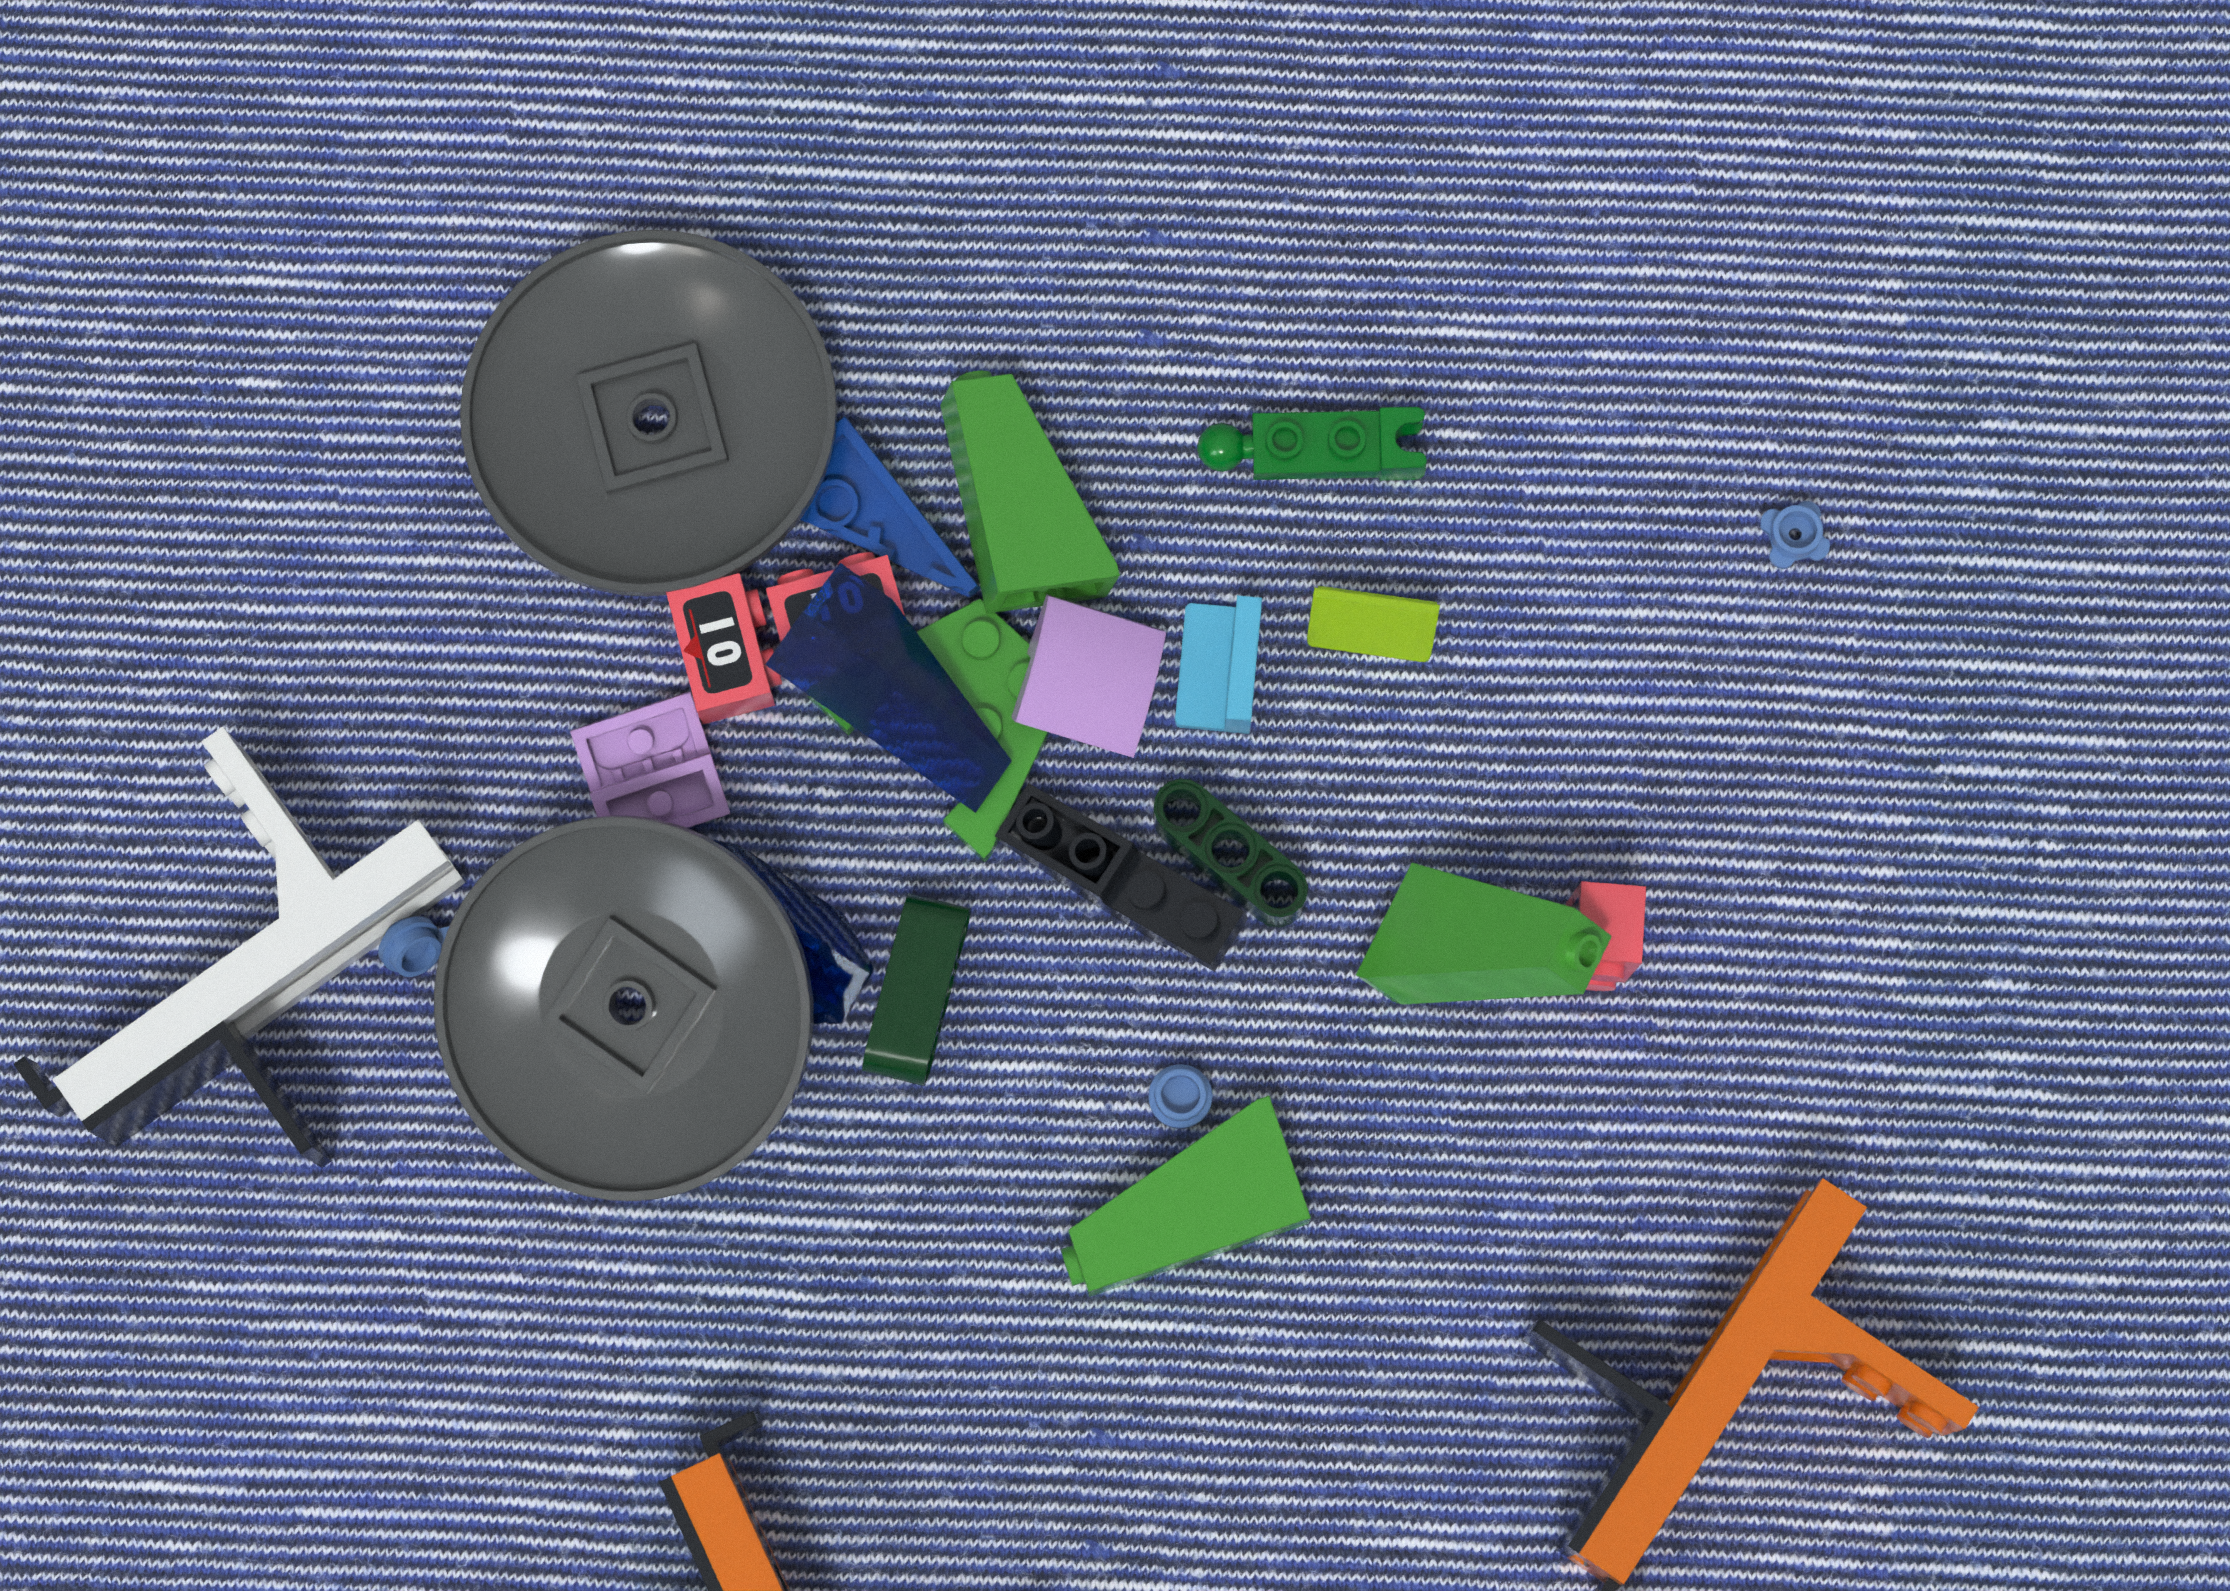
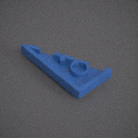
[800,416,981,598]

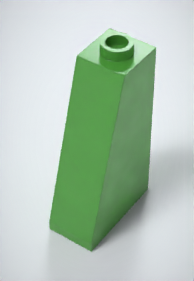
[940,370,1120,614]
[1356,863,1612,1005]
[1060,1096,1311,1297]

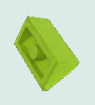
[1307,586,1440,663]

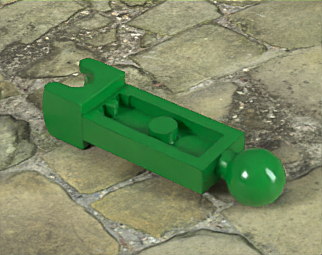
[1197,407,1427,481]

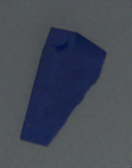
[765,563,1012,813]

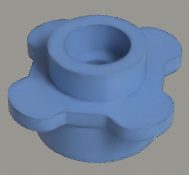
[1760,501,1830,569]

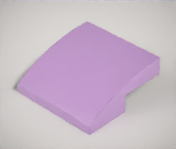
[1011,594,1166,758]
[570,691,730,828]

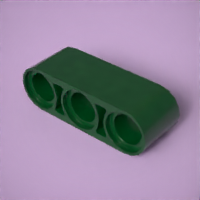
[1153,779,1308,928]
[862,893,971,1086]

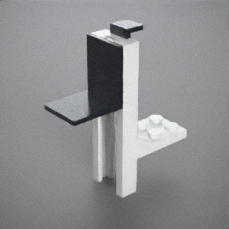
[14,727,466,1168]

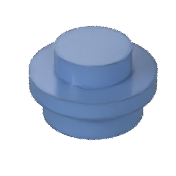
[378,916,442,977]
[1148,1064,1213,1129]

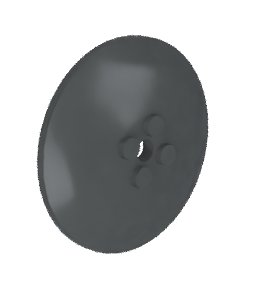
[460,230,837,597]
[434,815,814,1201]

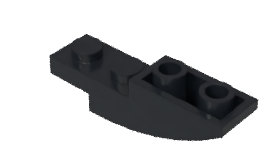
[995,783,1248,972]

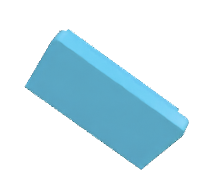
[1175,595,1262,734]

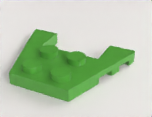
[806,599,1050,863]

